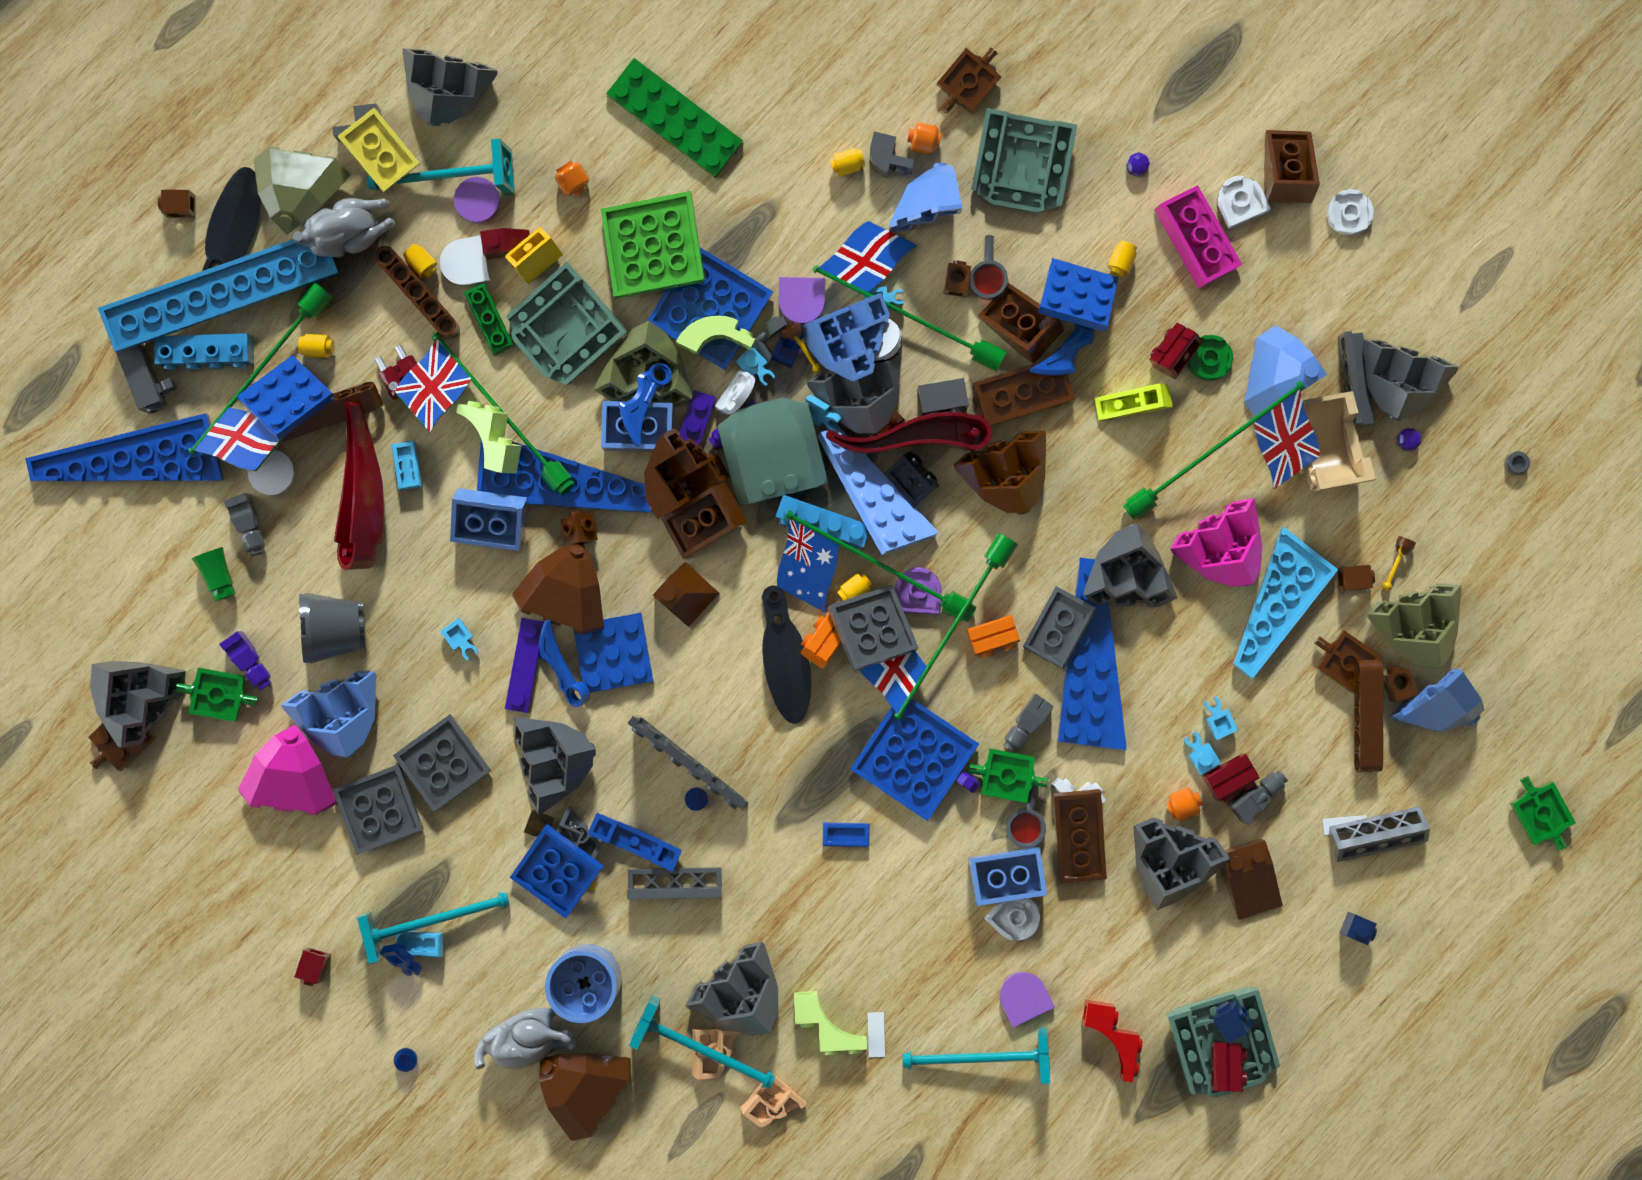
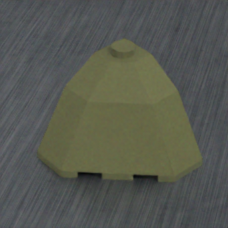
[254,146,351,235]
[594,321,692,407]
[1367,584,1461,669]

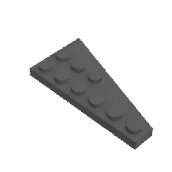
[628,715,748,810]

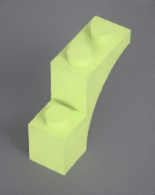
[456,401,521,473]
[794,991,867,1055]

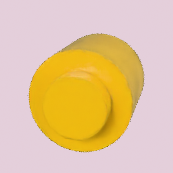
[830,148,865,177]
[1107,241,1137,277]
[403,244,437,278]
[298,334,335,358]
[837,573,872,601]

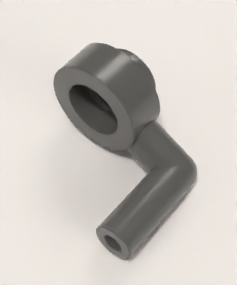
[754,316,788,362]

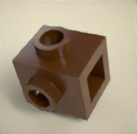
[560,510,598,546]

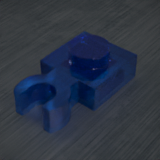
[770,335,803,369]
[380,944,422,976]

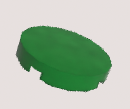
[1187,335,1234,381]

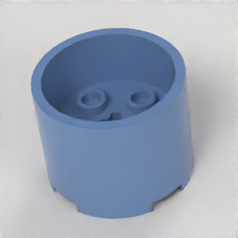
[545,944,622,1023]

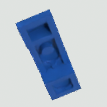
[587,812,682,872]

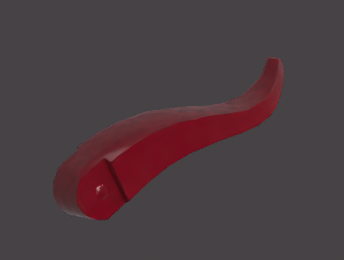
[334,402,384,570]
[826,412,992,454]

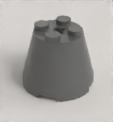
[299,593,366,664]

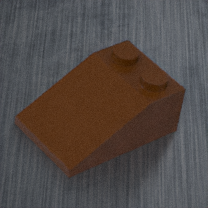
[1265,130,1320,203]
[978,283,1064,364]
[661,482,748,559]
[1221,839,1283,920]

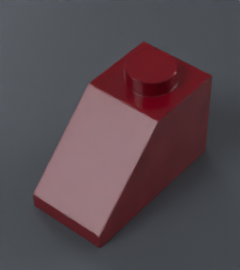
[480,228,530,260]

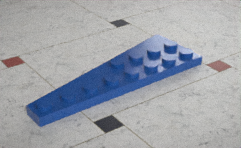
[25,413,224,482]
[477,440,652,513]
[1057,557,1127,750]

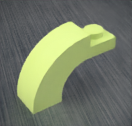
[676,316,756,355]

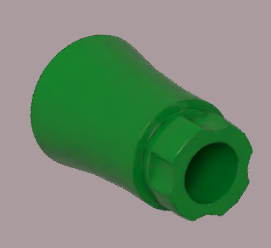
[192,547,235,602]

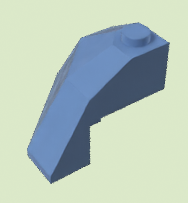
[889,163,962,232]
[801,293,890,381]
[1244,325,1327,417]
[1389,668,1484,732]
[281,671,376,758]

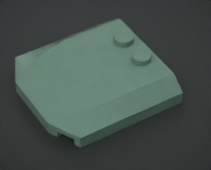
[971,108,1077,213]
[507,262,628,386]
[718,397,828,505]
[1167,987,1280,1098]

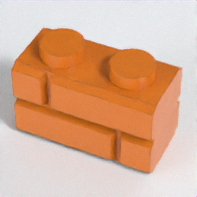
[800,613,841,669]
[966,615,1020,659]

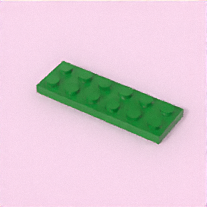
[606,58,743,178]

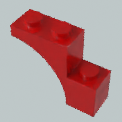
[1081,999,1143,1083]

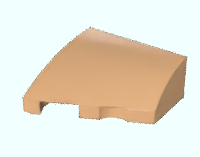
[691,1027,741,1080]
[740,1073,807,1128]

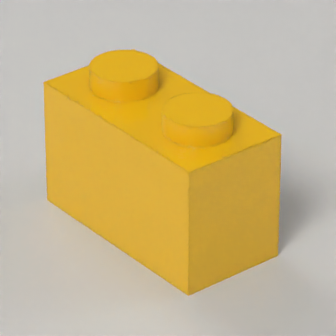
[505,227,563,284]

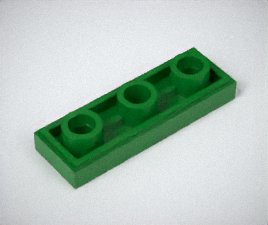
[464,283,514,356]

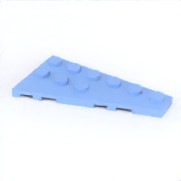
[817,427,939,555]

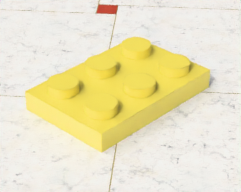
[338,108,420,193]

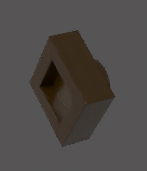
[524,810,554,837]

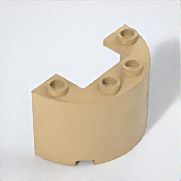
[1300,391,1376,491]

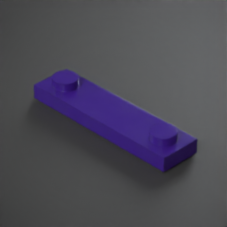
[505,618,544,713]

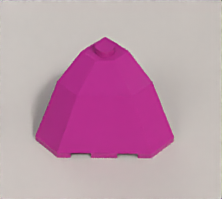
[1170,498,1262,587]
[238,725,337,815]

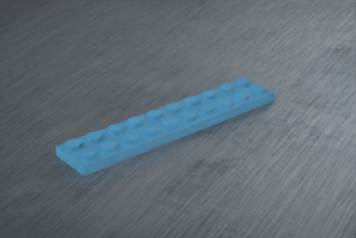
[98,239,339,353]

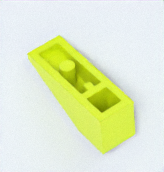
[1095,383,1173,421]

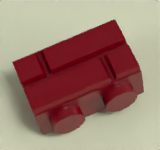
[1149,323,1203,379]
[1202,753,1260,803]
[1211,1042,1247,1092]

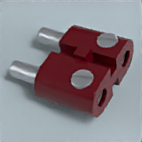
[375,345,417,400]

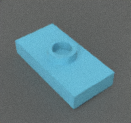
[391,441,423,491]
[396,931,443,957]

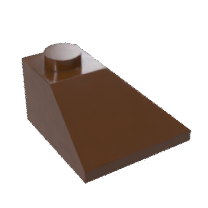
[653,562,719,627]

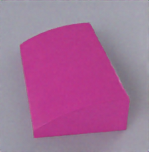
[1154,185,1242,289]

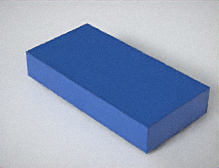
[823,822,870,847]

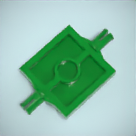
[176,668,258,722]
[968,748,1048,803]
[1510,776,1576,851]

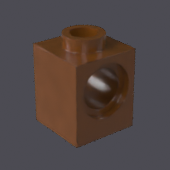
[158,189,196,218]
[944,260,971,297]
[1337,565,1375,591]
[1383,665,1419,702]

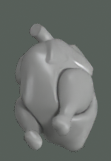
[293,198,396,258]
[474,1008,577,1069]

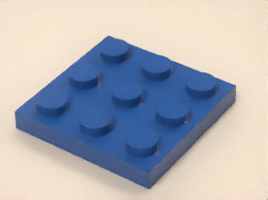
[1038,258,1118,332]
[237,355,335,440]
[573,613,654,693]
[509,824,604,919]

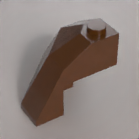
[644,428,730,519]
[953,430,1046,515]
[512,543,604,635]
[539,1053,631,1141]

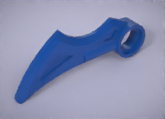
[1030,323,1095,376]
[619,363,672,447]
[539,620,590,707]

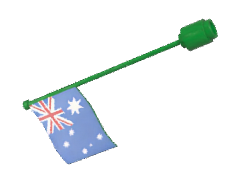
[777,510,976,622]

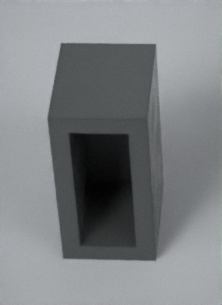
[917,378,969,416]

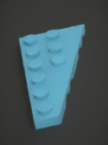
[1233,527,1338,679]

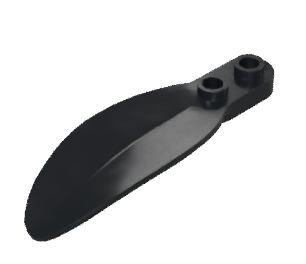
[202,167,261,271]
[761,585,811,724]

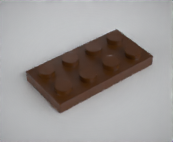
[973,361,1075,426]
[1053,789,1107,884]

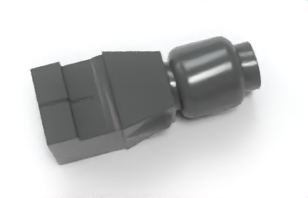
[224,493,265,556]
[1004,693,1054,753]
[1227,770,1288,825]

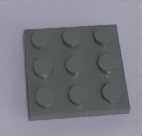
[827,585,919,672]
[393,714,492,812]
[332,764,424,855]

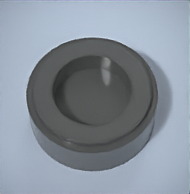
[1504,451,1530,475]

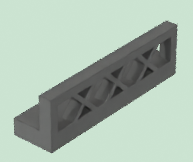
[1338,331,1375,426]
[1329,806,1430,862]
[627,867,722,899]

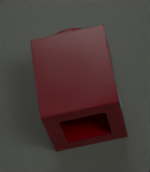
[294,947,331,986]

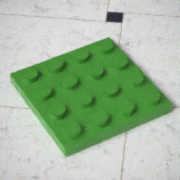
[601,191,706,299]

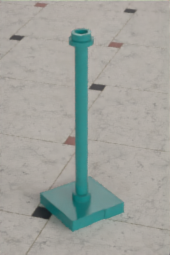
[367,138,515,196]
[357,892,510,964]
[629,995,775,1089]
[903,1028,1050,1084]

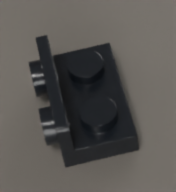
[884,451,940,507]

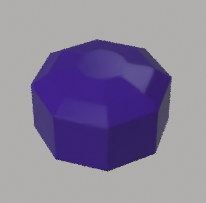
[1126,152,1150,177]
[1397,428,1421,451]
[956,772,980,793]

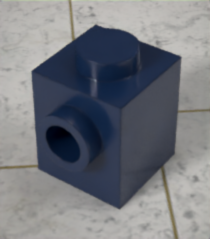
[1339,912,1377,945]
[1213,1000,1252,1043]

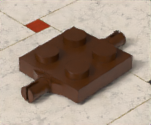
[937,47,1002,114]
[1314,630,1385,694]
[88,723,156,771]

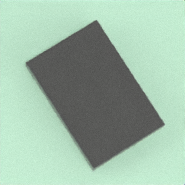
[1023,586,1098,670]

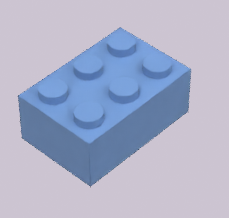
[601,401,674,452]
[450,488,527,551]
[968,847,1047,906]

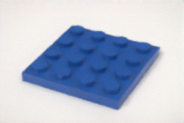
[647,247,773,371]
[850,699,979,821]

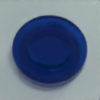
[685,787,708,811]
[394,1048,418,1072]

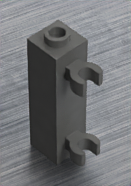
[116,344,177,414]

